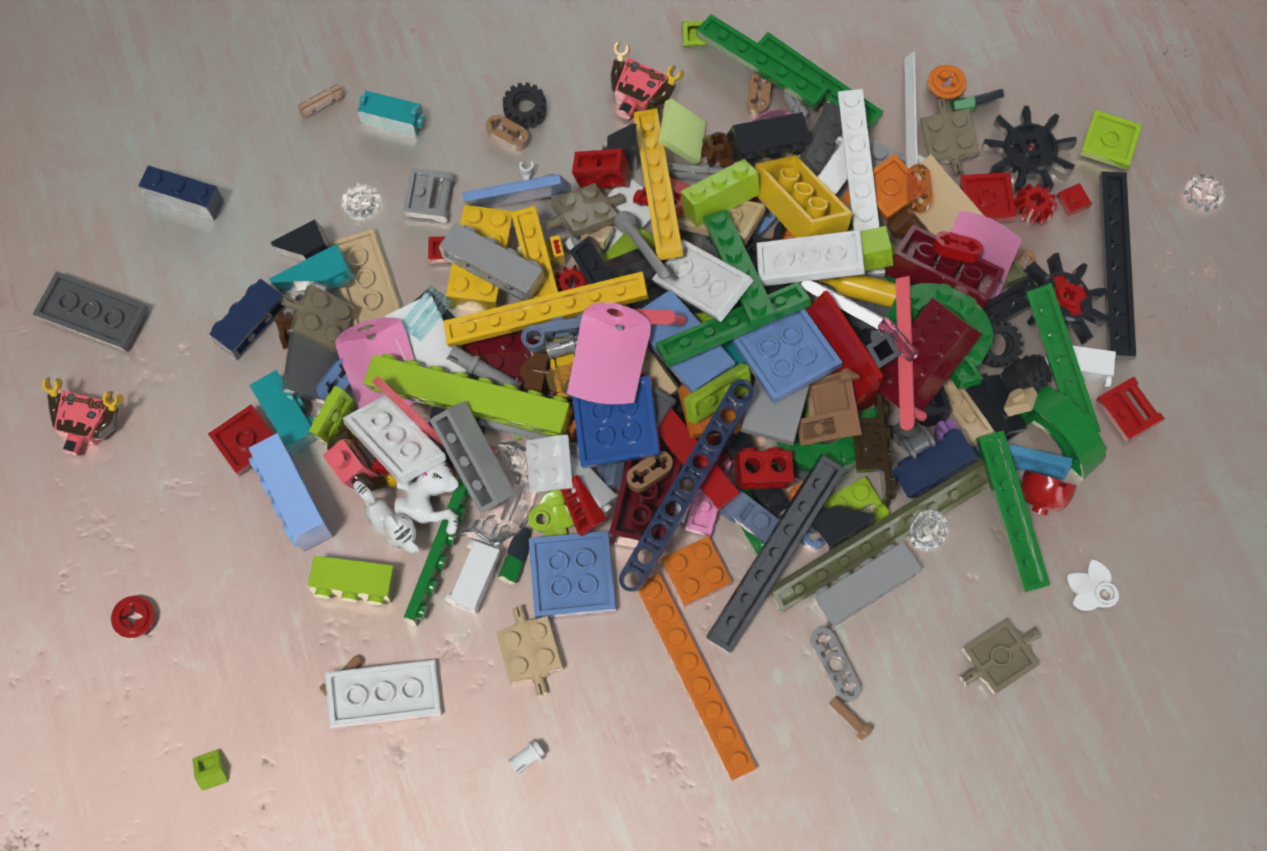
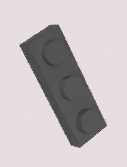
[800,102,842,175]

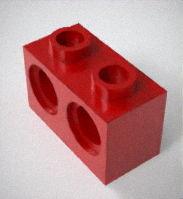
[572,148,630,188]
[733,447,794,490]

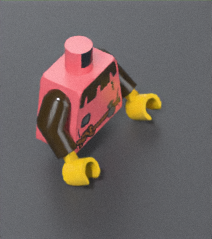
[610,42,684,119]
[42,377,124,456]
[323,428,397,492]

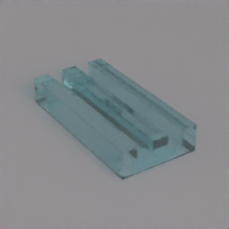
[399,286,452,342]

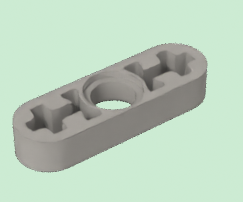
[810,627,861,703]

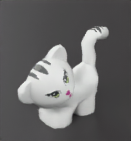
[395,461,459,535]
[353,481,419,553]

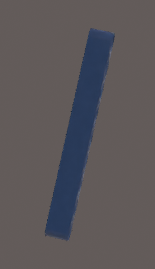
[619,379,754,593]

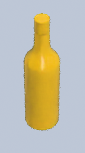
[815,274,896,308]

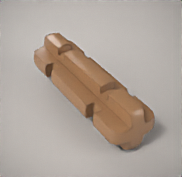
[298,84,344,117]

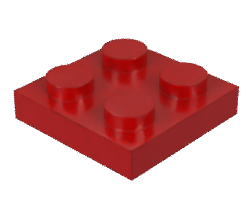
[959,172,1017,222]
[208,404,274,476]

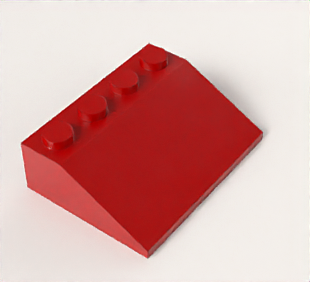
[806,290,883,412]

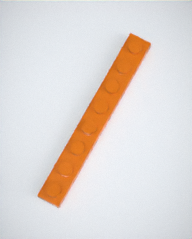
[635,573,757,782]

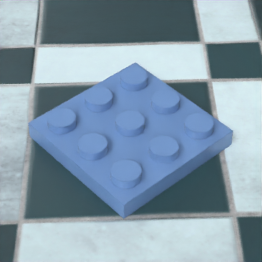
[732,309,842,404]
[529,531,616,619]

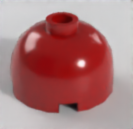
[1021,470,1077,516]

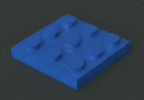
[572,376,661,468]

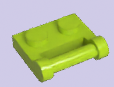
[821,477,890,523]

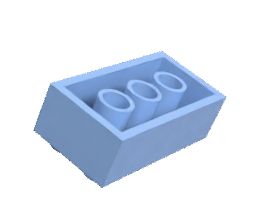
[249,433,333,552]

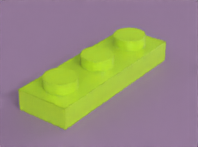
[683,363,752,424]

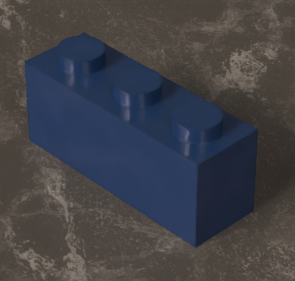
[138,165,224,221]
[209,278,287,361]
[892,428,982,499]

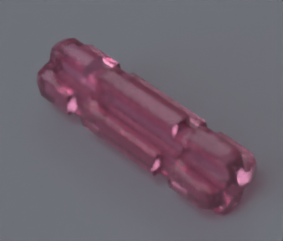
[877,317,919,362]

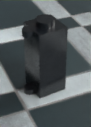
[852,327,900,368]
[966,374,1027,441]

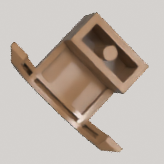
[798,368,862,446]

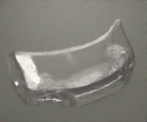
[457,440,538,545]

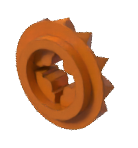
[927,65,967,101]

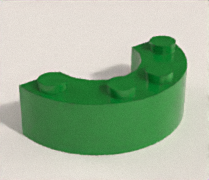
[886,283,993,367]
[1020,386,1107,481]
[771,408,876,476]

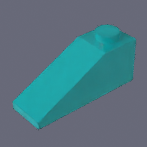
[269,244,356,291]

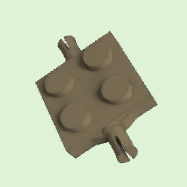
[920,99,980,177]
[544,183,624,238]
[281,284,355,354]
[959,619,1042,696]

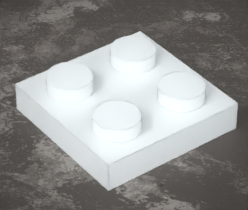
[526,435,573,493]

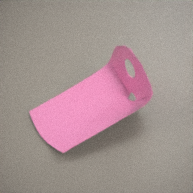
[951,210,1022,300]
[567,302,651,404]
[335,318,417,409]

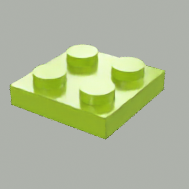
[1080,110,1142,170]

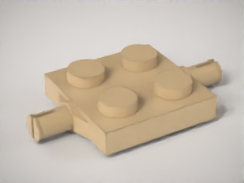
[496,605,564,697]

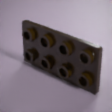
[853,393,896,508]

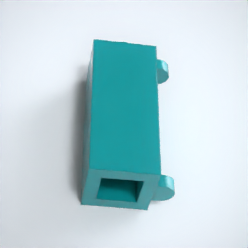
[358,90,426,137]

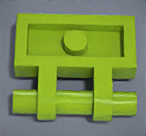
[309,386,357,447]

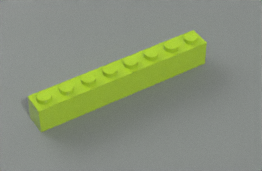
[363,353,573,437]

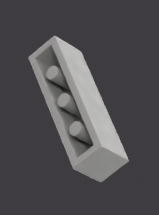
[439,222,545,301]
[429,401,515,513]
[812,542,922,630]

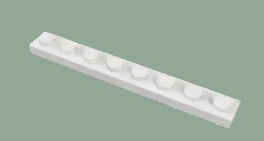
[838,89,885,278]

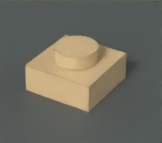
[581,226,613,250]
[1004,387,1038,417]

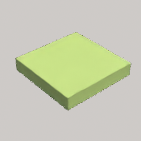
[659,98,706,165]

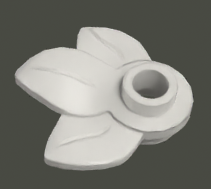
[1067,559,1119,611]

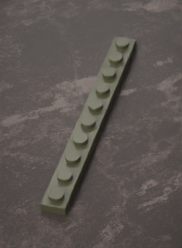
[769,459,990,613]

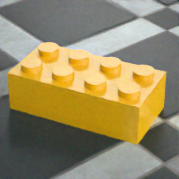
[754,155,853,238]
[446,205,515,312]

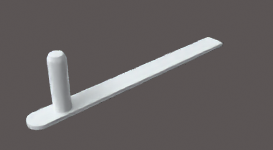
[904,52,926,174]

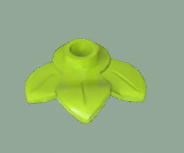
[528,490,574,537]

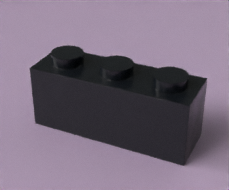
[727,112,811,163]

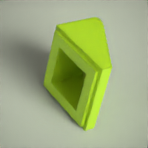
[682,21,707,46]
[192,749,228,791]

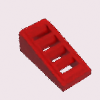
[560,475,607,537]

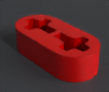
[932,231,983,263]

